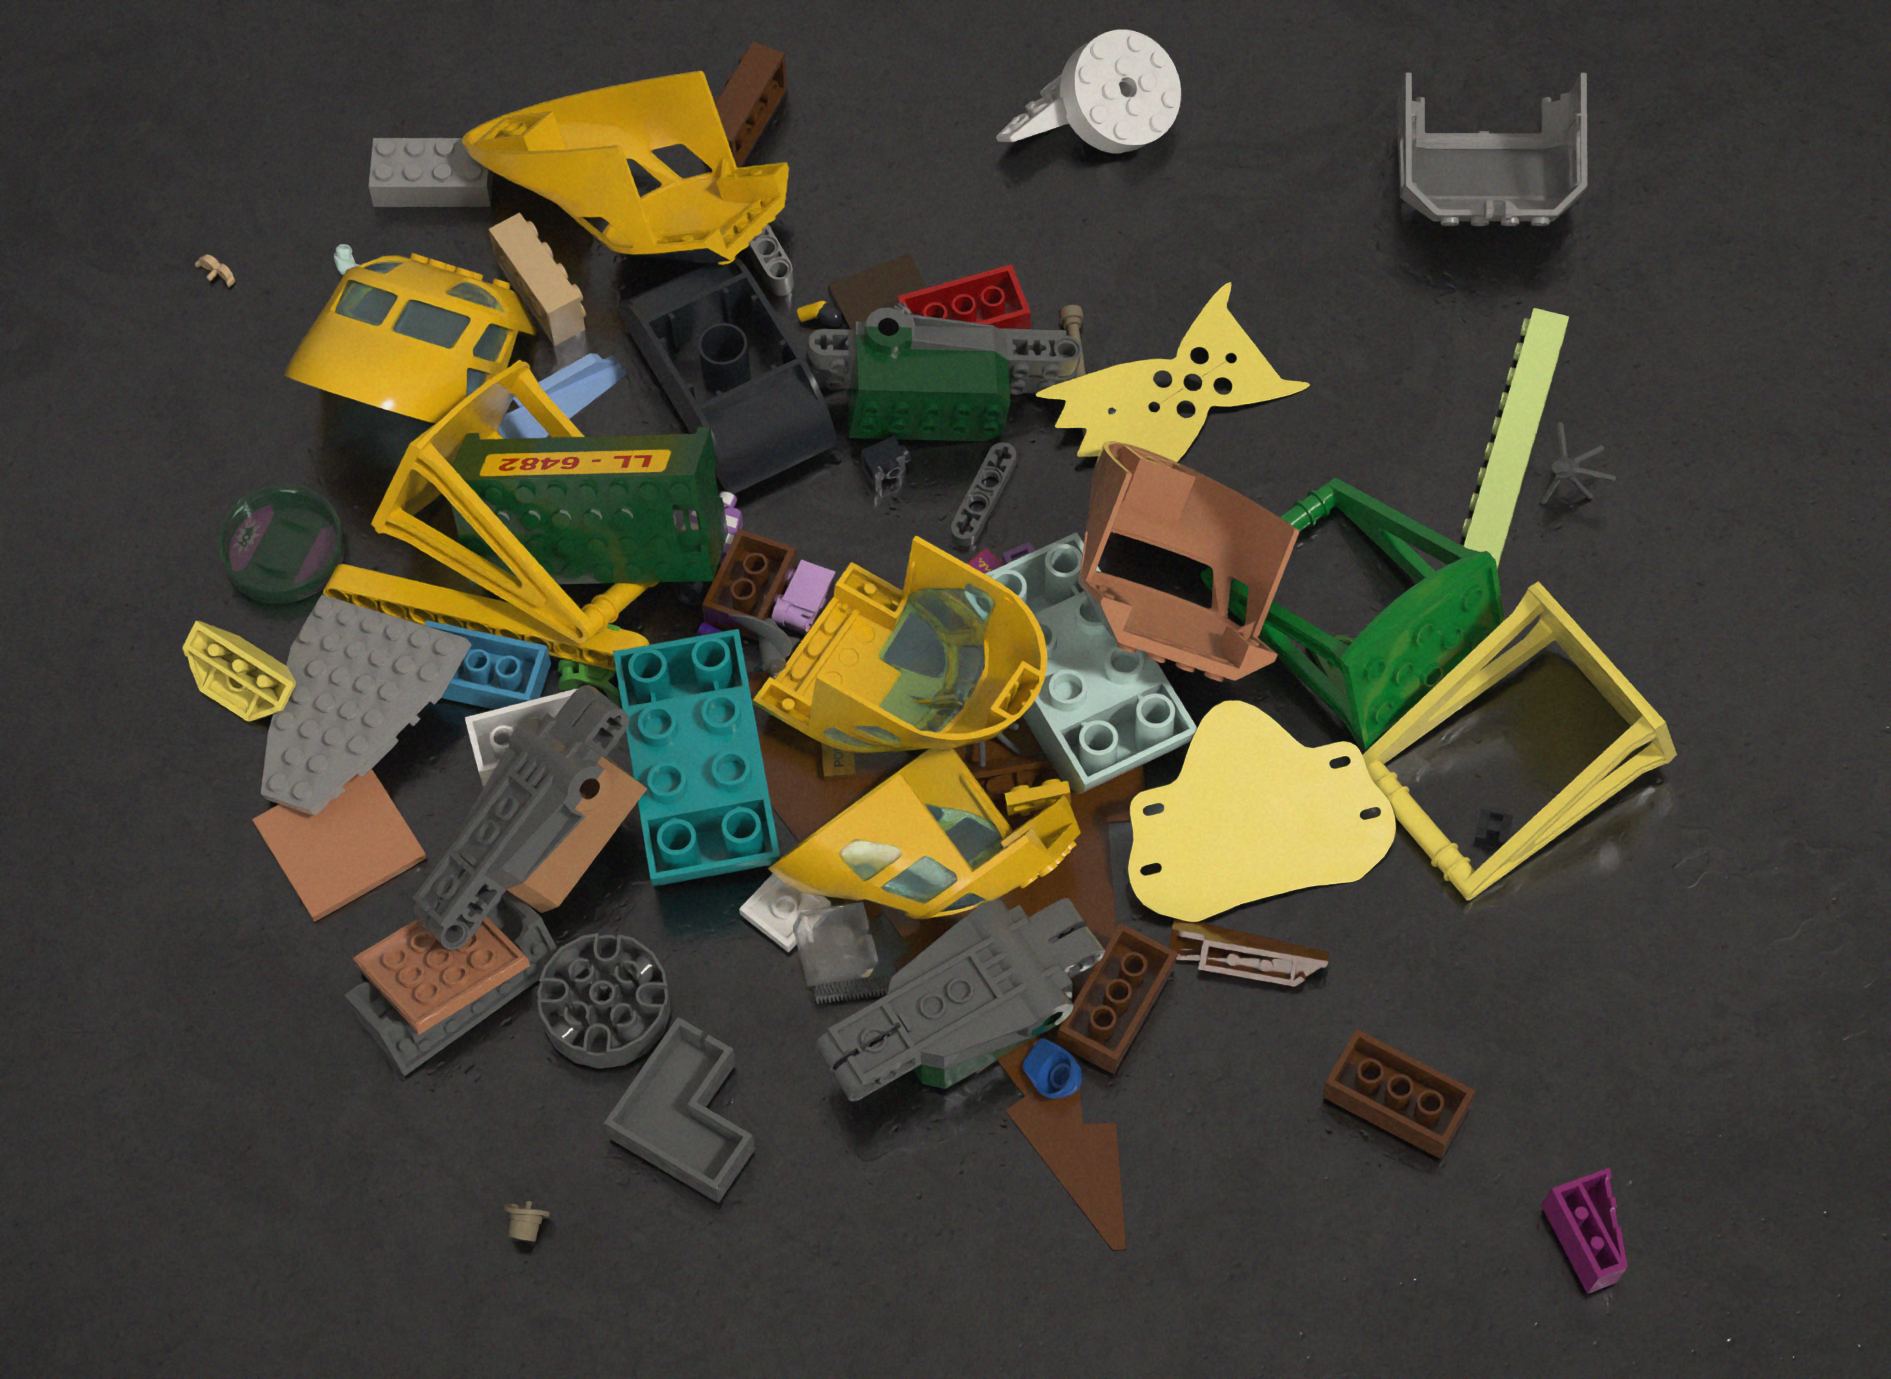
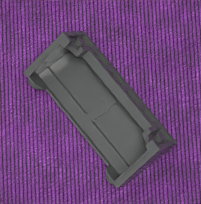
[344,890,558,1076]

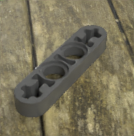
[951,442,1016,547]

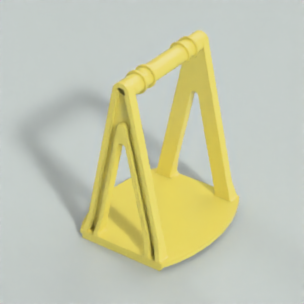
[1362,581,1677,900]

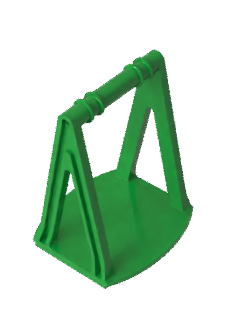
[1201,477,1509,751]

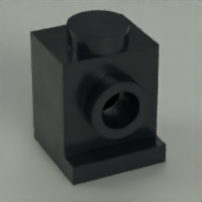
[861,436,911,489]

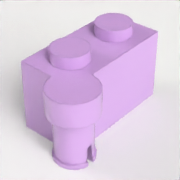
[772,560,837,635]

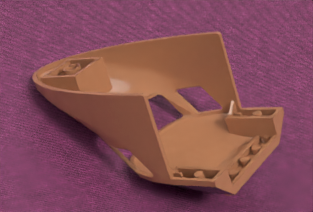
[1078,441,1299,682]

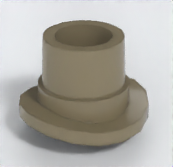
[503,1201,551,1241]

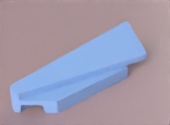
[498,353,626,439]

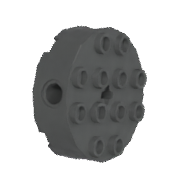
[537,933,671,1069]

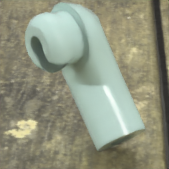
[334,244,359,275]

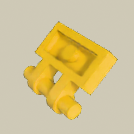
[1004,779,1071,817]

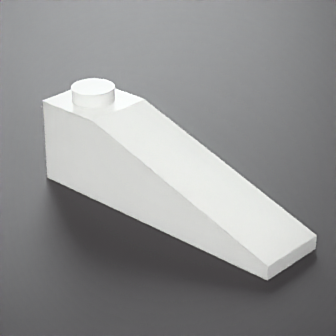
[996,74,1069,142]

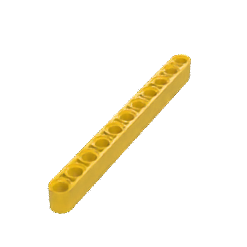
[323,564,649,671]

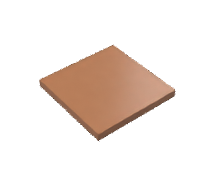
[252,769,427,922]
[353,916,530,1035]

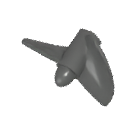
[728,614,803,673]

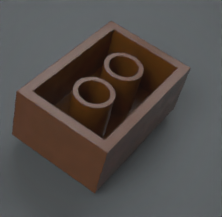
[702,529,798,641]

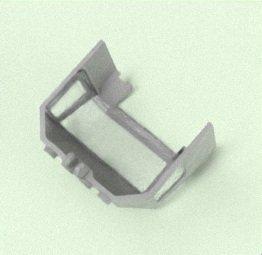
[1397,73,1587,226]

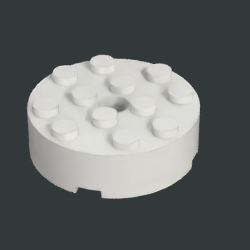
[1060,30,1181,153]

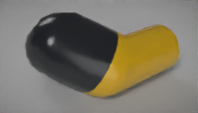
[797,301,843,327]

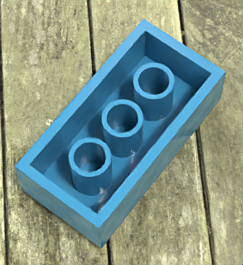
[425,620,551,710]

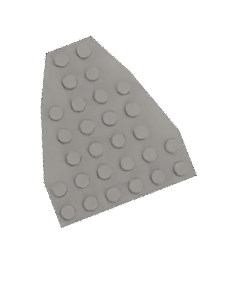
[261,595,472,816]

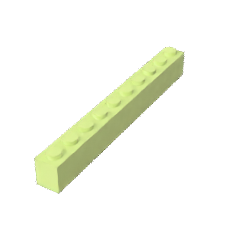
[1459,308,1569,569]

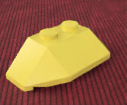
[182,621,296,722]

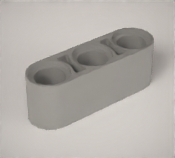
[745,224,794,296]

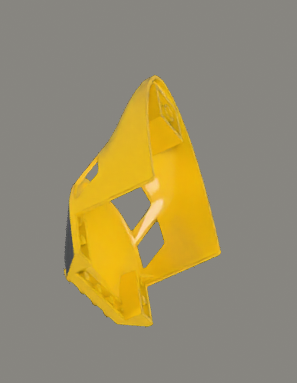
[462,71,789,265]

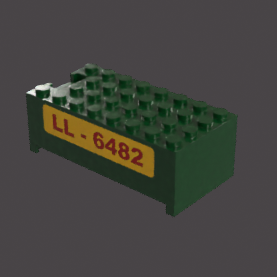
[451,427,728,586]

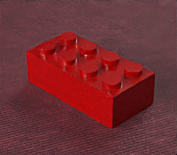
[897,264,1031,329]

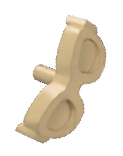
[195,254,235,288]

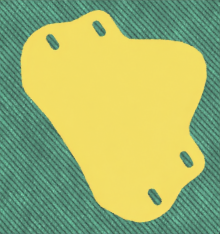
[1128,701,1396,922]

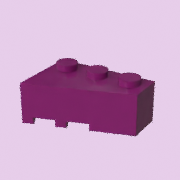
[1541,1167,1628,1294]

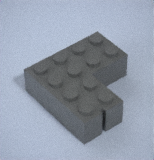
[604,1017,755,1203]

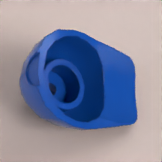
[1023,1038,1082,1099]

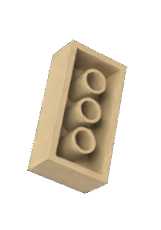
[489,213,586,346]

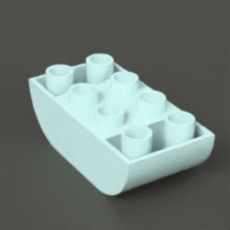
[965,532,1197,794]

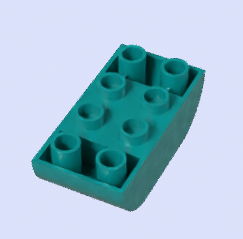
[613,629,781,887]

